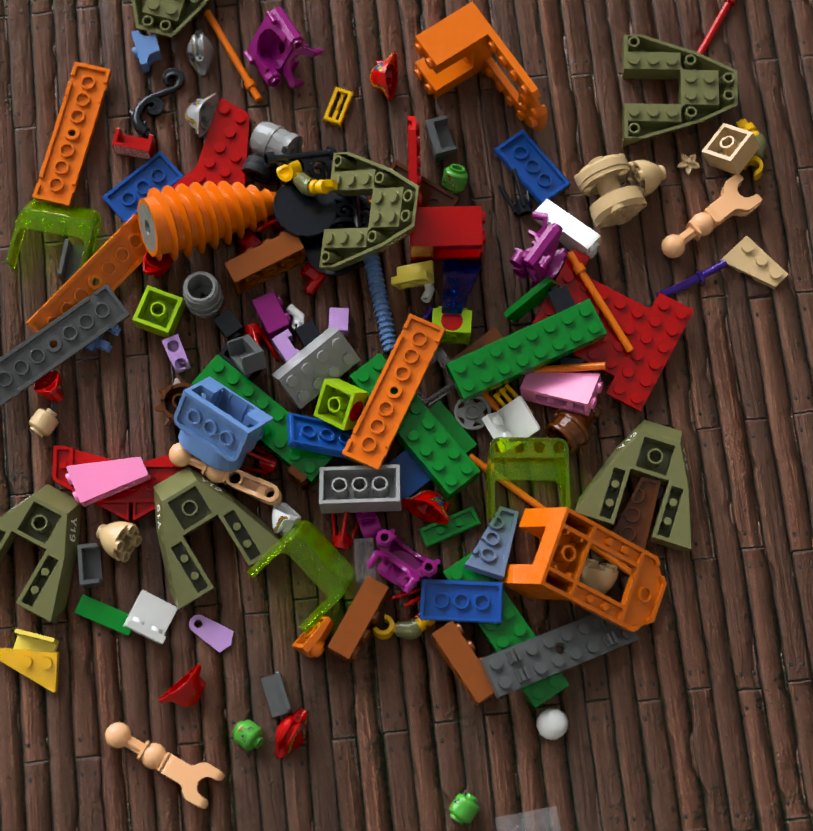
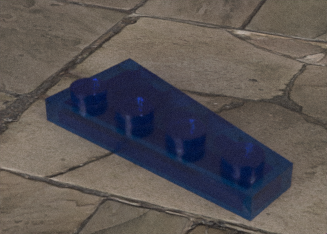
[442,260,482,314]

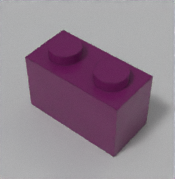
[252,291,292,339]

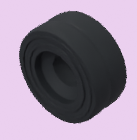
[242,155,277,185]

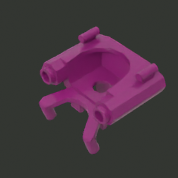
[243,6,323,88]
[509,211,568,288]
[366,528,440,594]

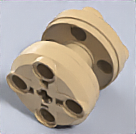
[574,153,647,229]

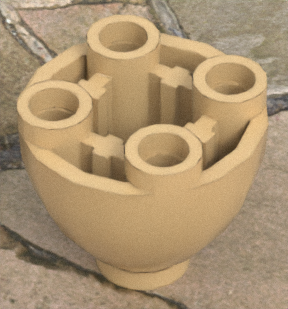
[624,160,666,197]
[96,521,142,562]
[580,558,619,594]

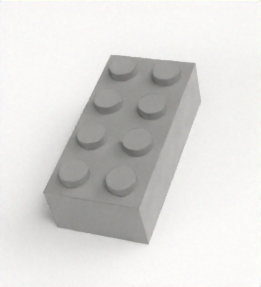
[271,326,361,409]
[319,464,402,514]

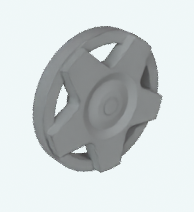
[454,396,491,431]

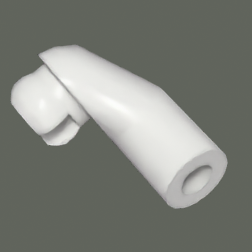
[421,283,435,303]
[286,304,305,330]

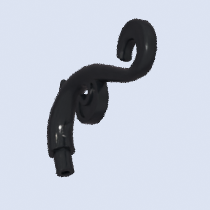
[129,68,185,138]

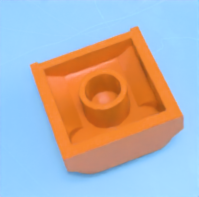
[292,615,334,658]

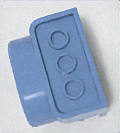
[174,376,273,472]

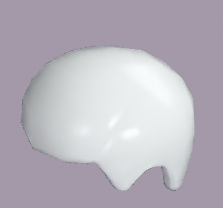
[536,708,568,740]

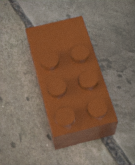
[224,230,306,295]
[327,575,389,663]
[431,620,495,707]

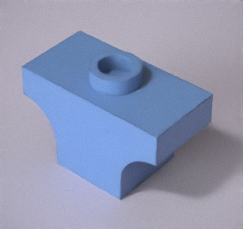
[131,30,162,73]

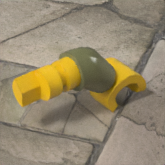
[736,119,767,180]
[276,160,338,196]
[372,614,436,640]

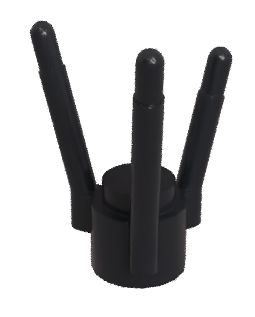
[498,168,533,217]

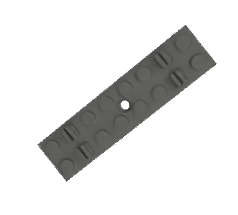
[0,283,130,407]
[480,614,639,699]

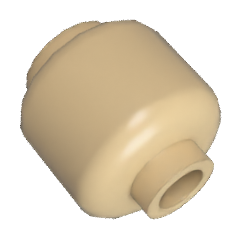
[29,408,59,438]

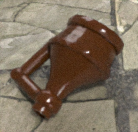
[546,402,603,454]

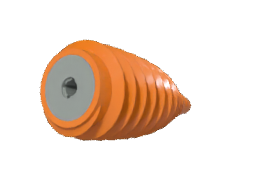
[137,181,277,261]

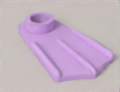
[189,615,234,653]

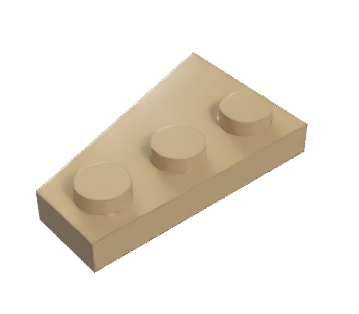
[720,235,788,289]

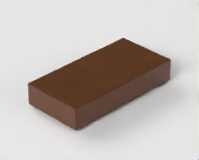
[288,465,310,490]

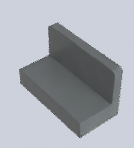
[58,239,88,282]
[261,671,293,718]

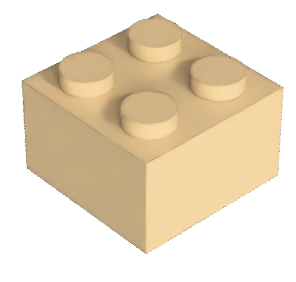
[702,123,760,175]

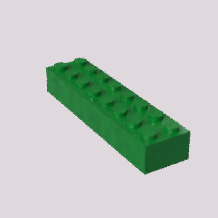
[446,298,607,403]
[349,353,481,501]
[192,354,338,487]
[442,553,569,710]

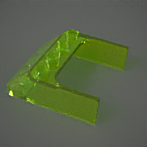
[6,200,101,269]
[486,437,570,520]
[247,520,355,633]

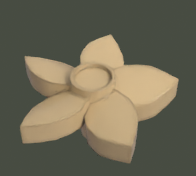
[677,154,700,175]

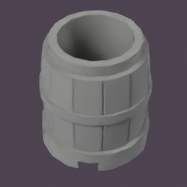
[249,122,303,167]
[183,271,224,319]

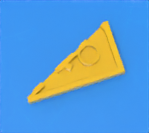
[0,648,60,692]

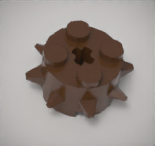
[154,378,193,426]

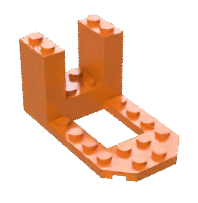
[414,1,548,132]
[499,507,667,632]

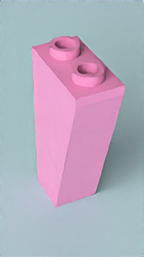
[520,373,603,416]
[65,457,151,507]

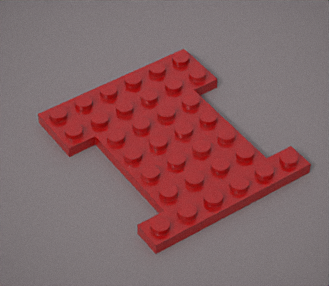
[532,248,694,412]

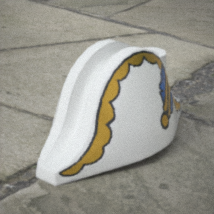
[272,502,301,536]

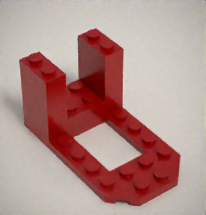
[407,116,486,262]

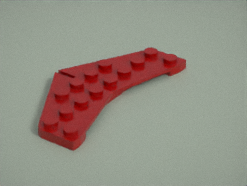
[172,98,250,190]
[52,446,207,522]

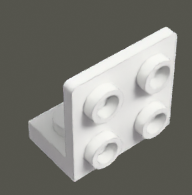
[481,396,541,452]
[123,590,177,644]

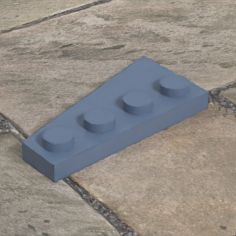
[463,506,519,581]

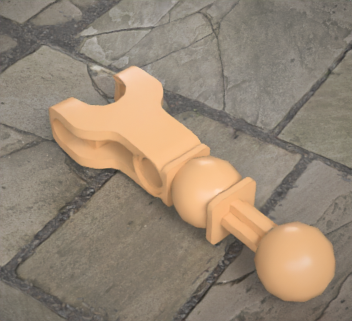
[661,174,763,258]
[169,443,282,506]
[105,722,225,809]

